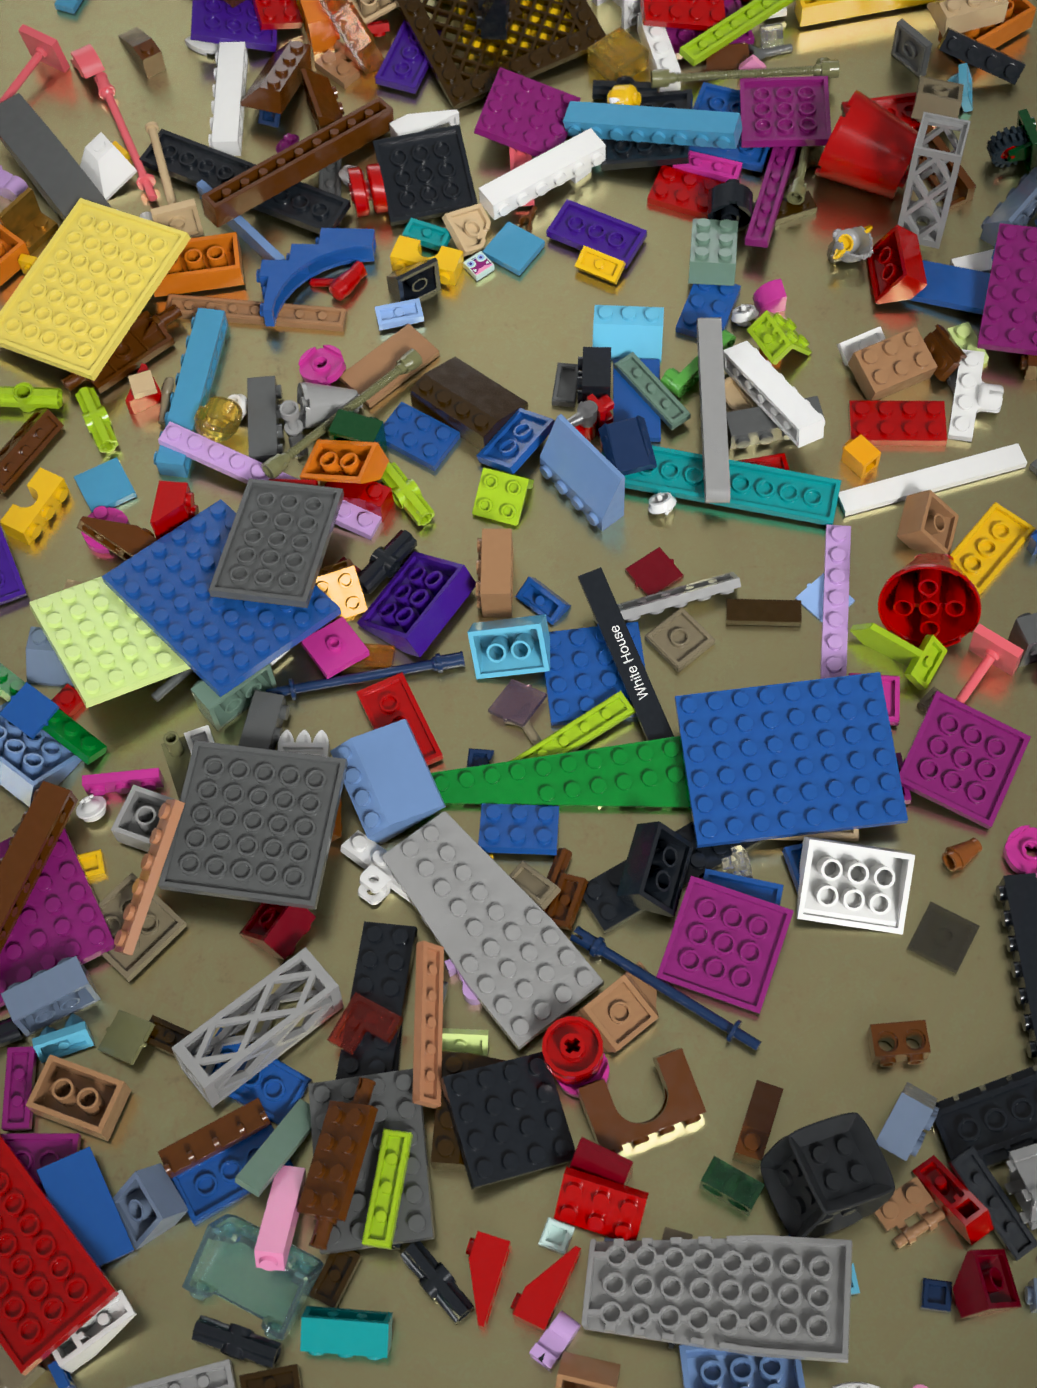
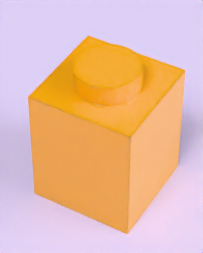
[841,435,881,479]

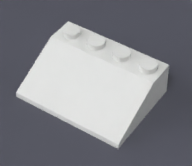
[796,836,915,934]

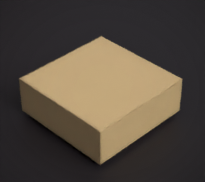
[128,370,158,399]

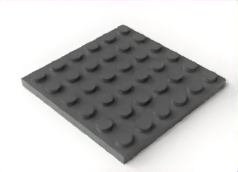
[158,740,348,910]

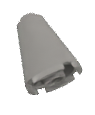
[297,382,363,429]

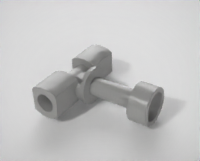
[280,400,308,458]

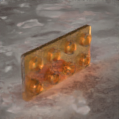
[319,0,384,74]

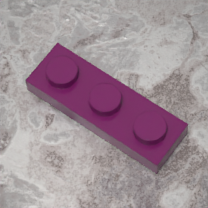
[1,1046,37,1131]

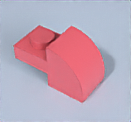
[70,44,105,79]

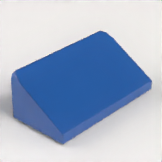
[515,577,571,625]

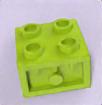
[747,310,812,365]
[472,467,534,526]

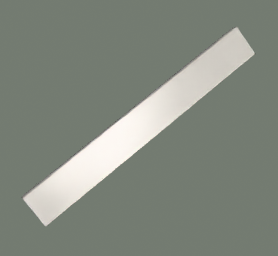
[838,443,1027,516]

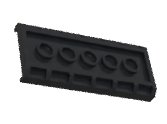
[935,1065,1037,1168]

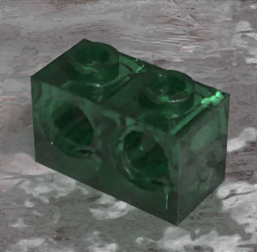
[699,1156,765,1216]

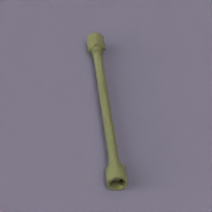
[786,57,830,205]
[651,60,840,88]
[261,349,423,479]

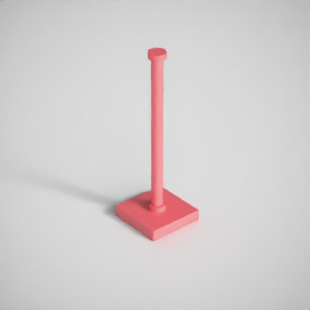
[0,24,70,103]
[955,623,1024,704]

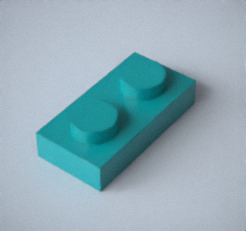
[402,218,452,251]

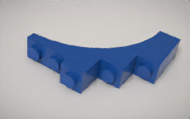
[256,228,376,327]

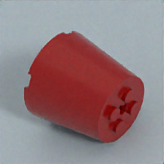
[815,90,921,199]

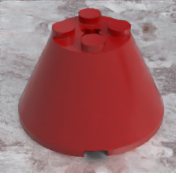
[878,553,982,648]

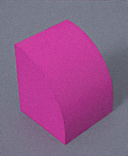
[753,279,787,316]

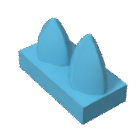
[947,63,973,113]
[32,1013,94,1063]

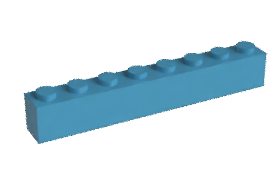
[563,101,743,149]
[154,308,228,478]

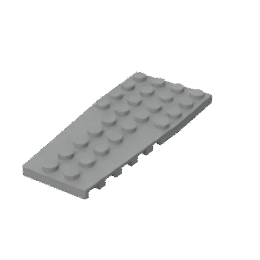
[382,811,604,1050]
[581,1235,853,1363]

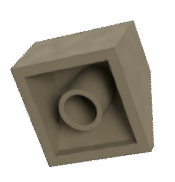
[911,75,964,122]

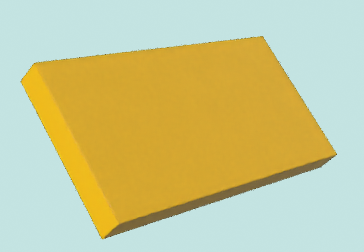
[950,502,1036,596]

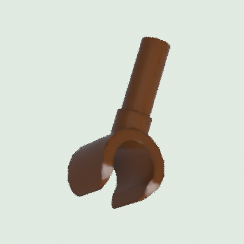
[518,206,537,231]

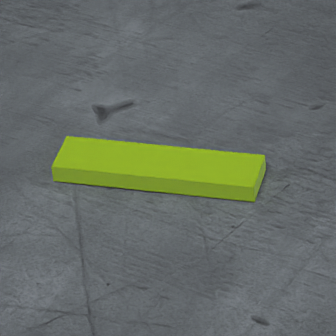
[362,1129,413,1249]

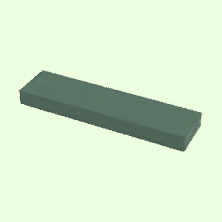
[614,352,691,430]
[235,1099,311,1197]

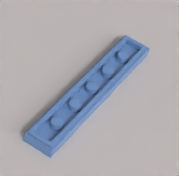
[196,180,285,260]

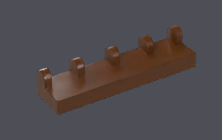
[158,1098,272,1179]

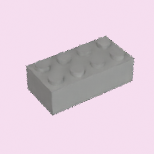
[111,785,173,852]

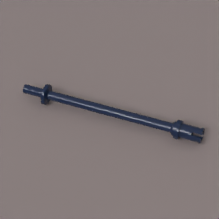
[266,651,465,701]
[570,926,762,1051]

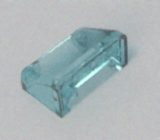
[182,1214,324,1341]

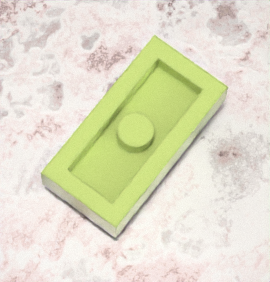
[947,322,989,364]
[442,1028,489,1057]

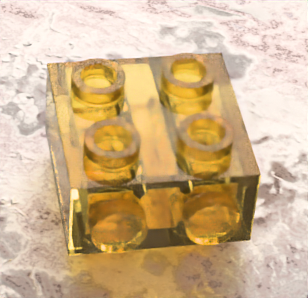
[588,26,649,81]

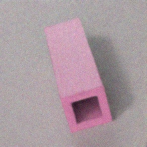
[254,1166,306,1271]

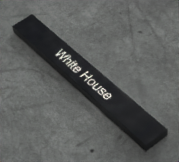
[578,567,674,741]

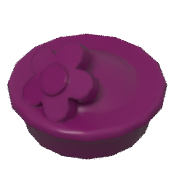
[276,133,299,153]

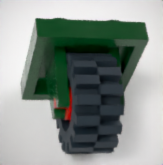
[986,109,1037,173]

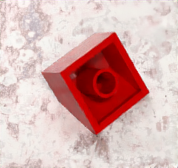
[150,480,199,539]

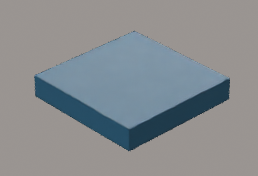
[482,221,545,276]
[74,457,137,513]

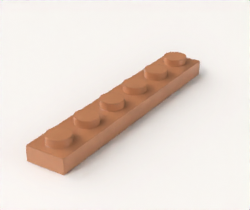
[114,799,185,956]
[412,940,444,1109]

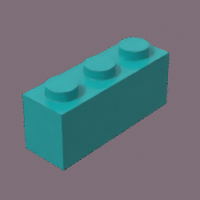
[300,1306,393,1360]

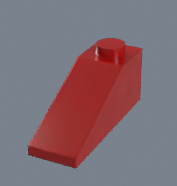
[324,481,394,522]
[912,1155,994,1246]
[466,1231,512,1331]
[510,1246,581,1333]

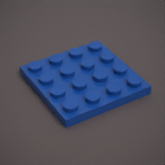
[690,82,772,173]
[544,622,646,727]

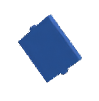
[0,682,60,740]

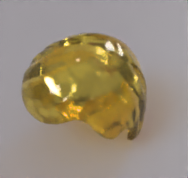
[194,396,243,442]

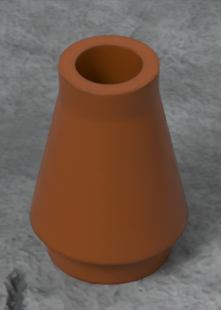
[942,838,982,871]

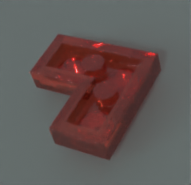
[327,992,403,1055]

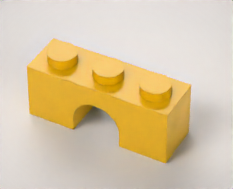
[390,235,464,286]
[0,467,69,545]

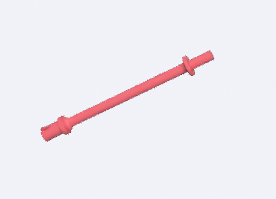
[94,72,157,201]

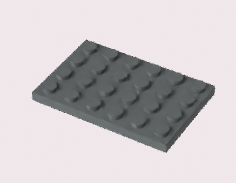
[209,478,344,608]
[308,1069,435,1255]

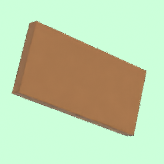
[339,324,440,408]

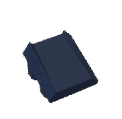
[598,415,657,476]

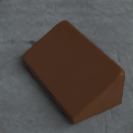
[705,43,749,72]

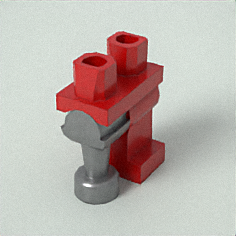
[554,394,614,441]

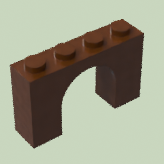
[575,1048,706,1153]

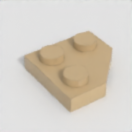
[442,203,491,256]

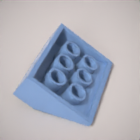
[539,414,625,531]
[0,702,82,807]
[330,719,446,845]
[679,1345,805,1388]

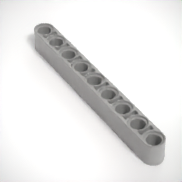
[697,317,730,503]

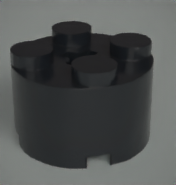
[707,179,753,232]

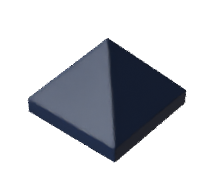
[258,110,281,128]

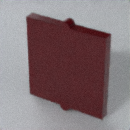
[625,547,684,596]

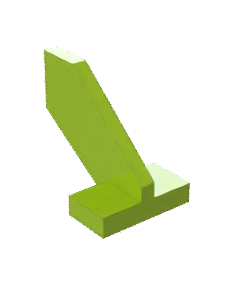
[849,623,948,690]

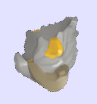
[827,225,873,263]

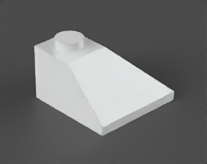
[80,132,138,200]

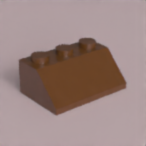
[301,68,344,131]

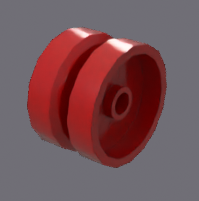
[347,163,388,218]
[542,1016,604,1085]

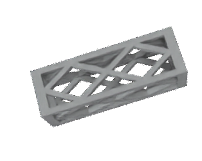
[898,112,971,249]
[172,947,344,1108]

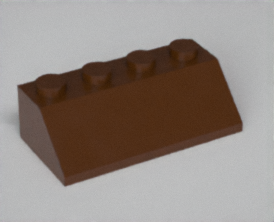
[240,41,312,114]

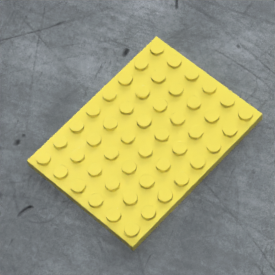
[0,198,191,381]

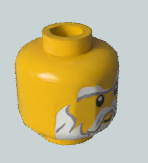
[607,84,641,106]

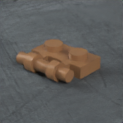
[314,41,370,89]
[873,1176,945,1249]

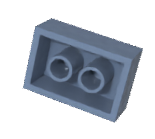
[1,956,101,1037]
[876,1082,940,1161]

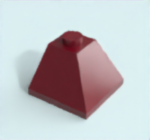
[952,1249,1022,1318]

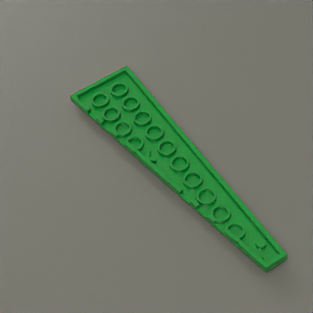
[431,736,691,809]

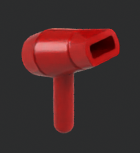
[309,261,367,301]

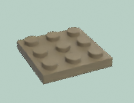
[99,873,187,982]

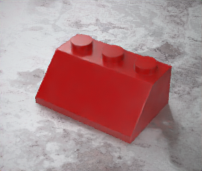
[867,224,927,304]

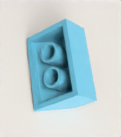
[592,305,664,362]
[467,614,550,679]

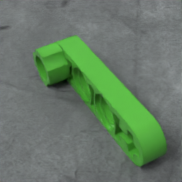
[660,330,736,398]

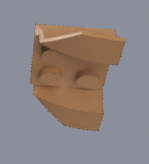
[572,961,659,1053]

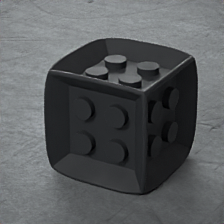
[760,1112,895,1238]

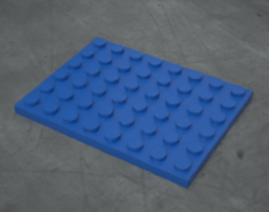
[102,499,341,697]
[674,672,908,848]

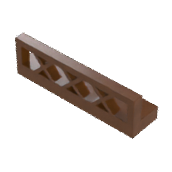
[918,125,976,210]
[0,409,64,493]

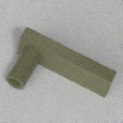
[161,731,191,801]

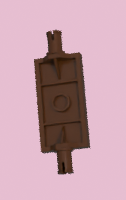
[61,304,182,394]
[296,1077,378,1250]

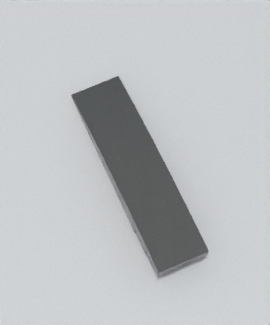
[0,93,112,221]

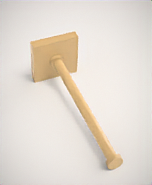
[145,121,204,238]

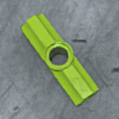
[0,382,63,413]
[75,386,119,453]
[381,462,435,526]

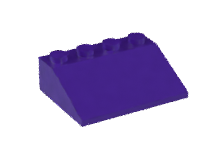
[357,551,476,657]

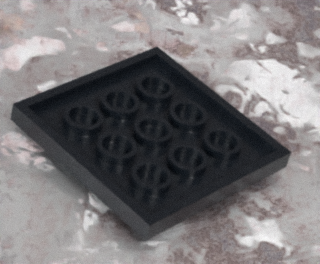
[600,89,693,171]
[373,124,478,226]
[440,1052,576,1189]

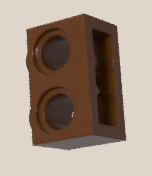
[867,1020,931,1067]

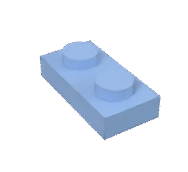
[375,298,424,331]

